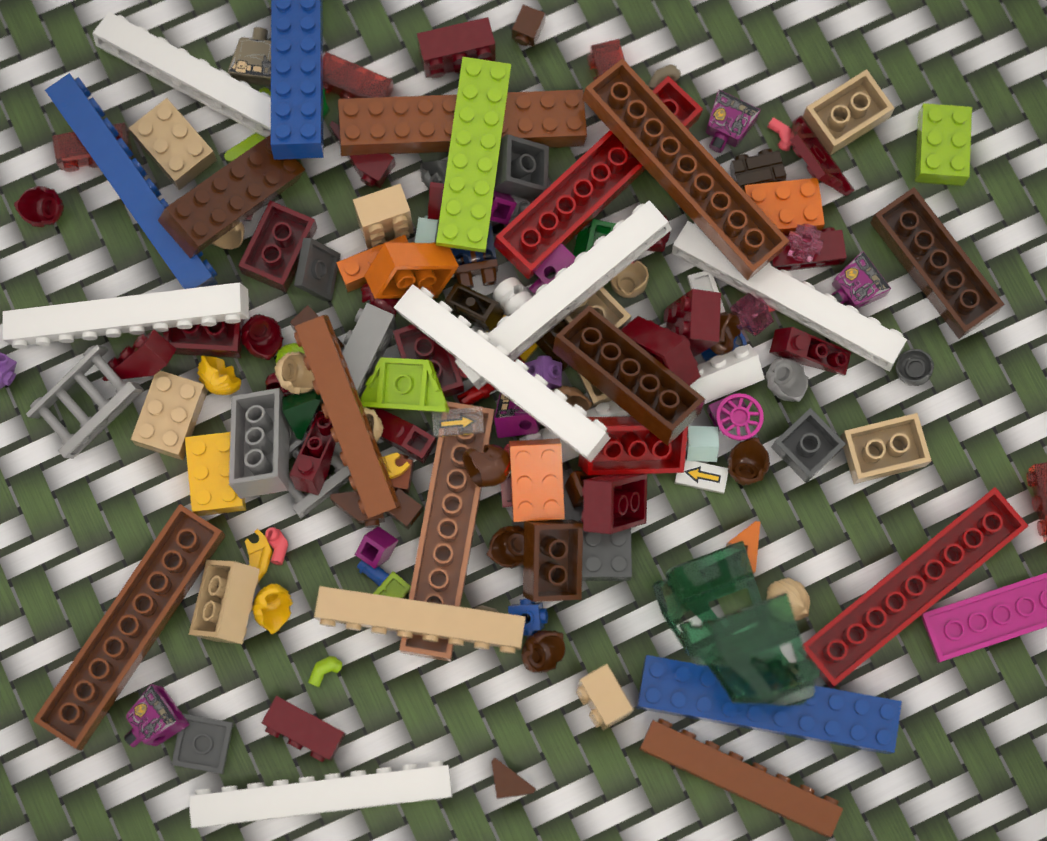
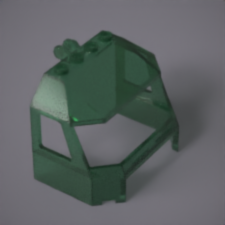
[653,541,820,707]

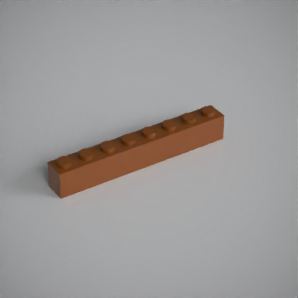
[294,315,401,518]
[639,718,843,838]

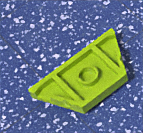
[360,357,449,413]

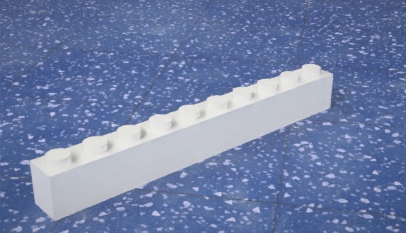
[93,12,271,137]
[455,200,672,390]
[672,221,907,372]
[3,282,249,349]
[394,284,610,462]
[519,344,765,463]
[189,761,452,828]

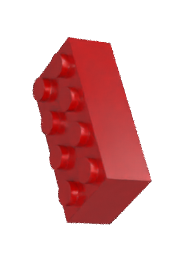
[578,416,688,475]

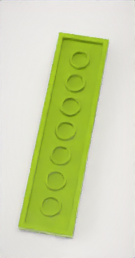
[436,57,511,253]

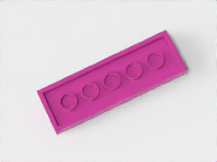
[921,573,1047,663]

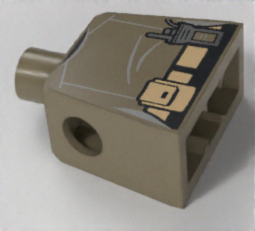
[228,27,271,86]

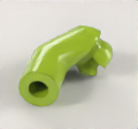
[308,656,342,687]

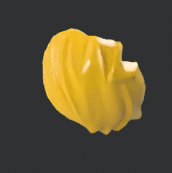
[197,355,241,395]
[252,583,293,634]

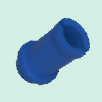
[357,560,390,587]

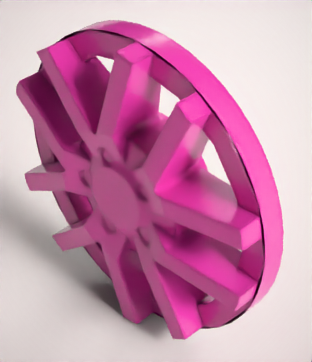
[716,393,764,441]

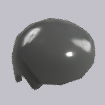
[895,349,934,386]

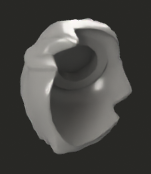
[766,357,809,402]

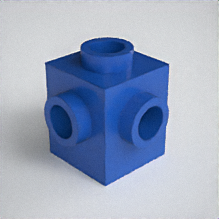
[508,598,548,636]

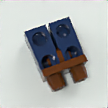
[450,220,498,289]

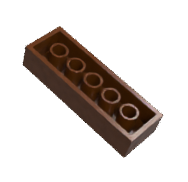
[158,134,305,259]
[870,187,1005,339]
[552,305,705,446]

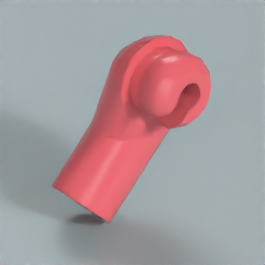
[767,117,794,151]
[265,527,288,565]

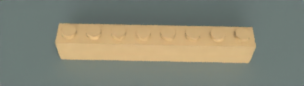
[314,586,525,654]

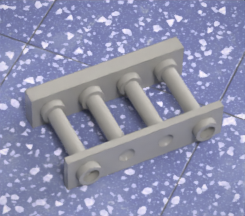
[26,345,144,459]
[288,432,351,519]

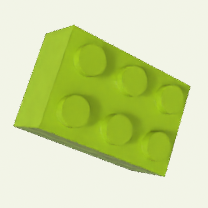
[915,103,972,186]

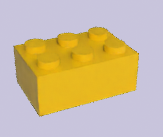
[185,432,246,516]

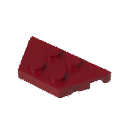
[790,115,855,196]

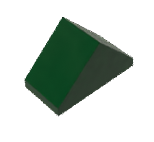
[282,389,321,440]

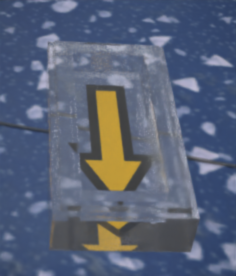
[432,406,485,438]

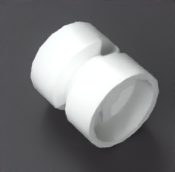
[492,277,533,316]

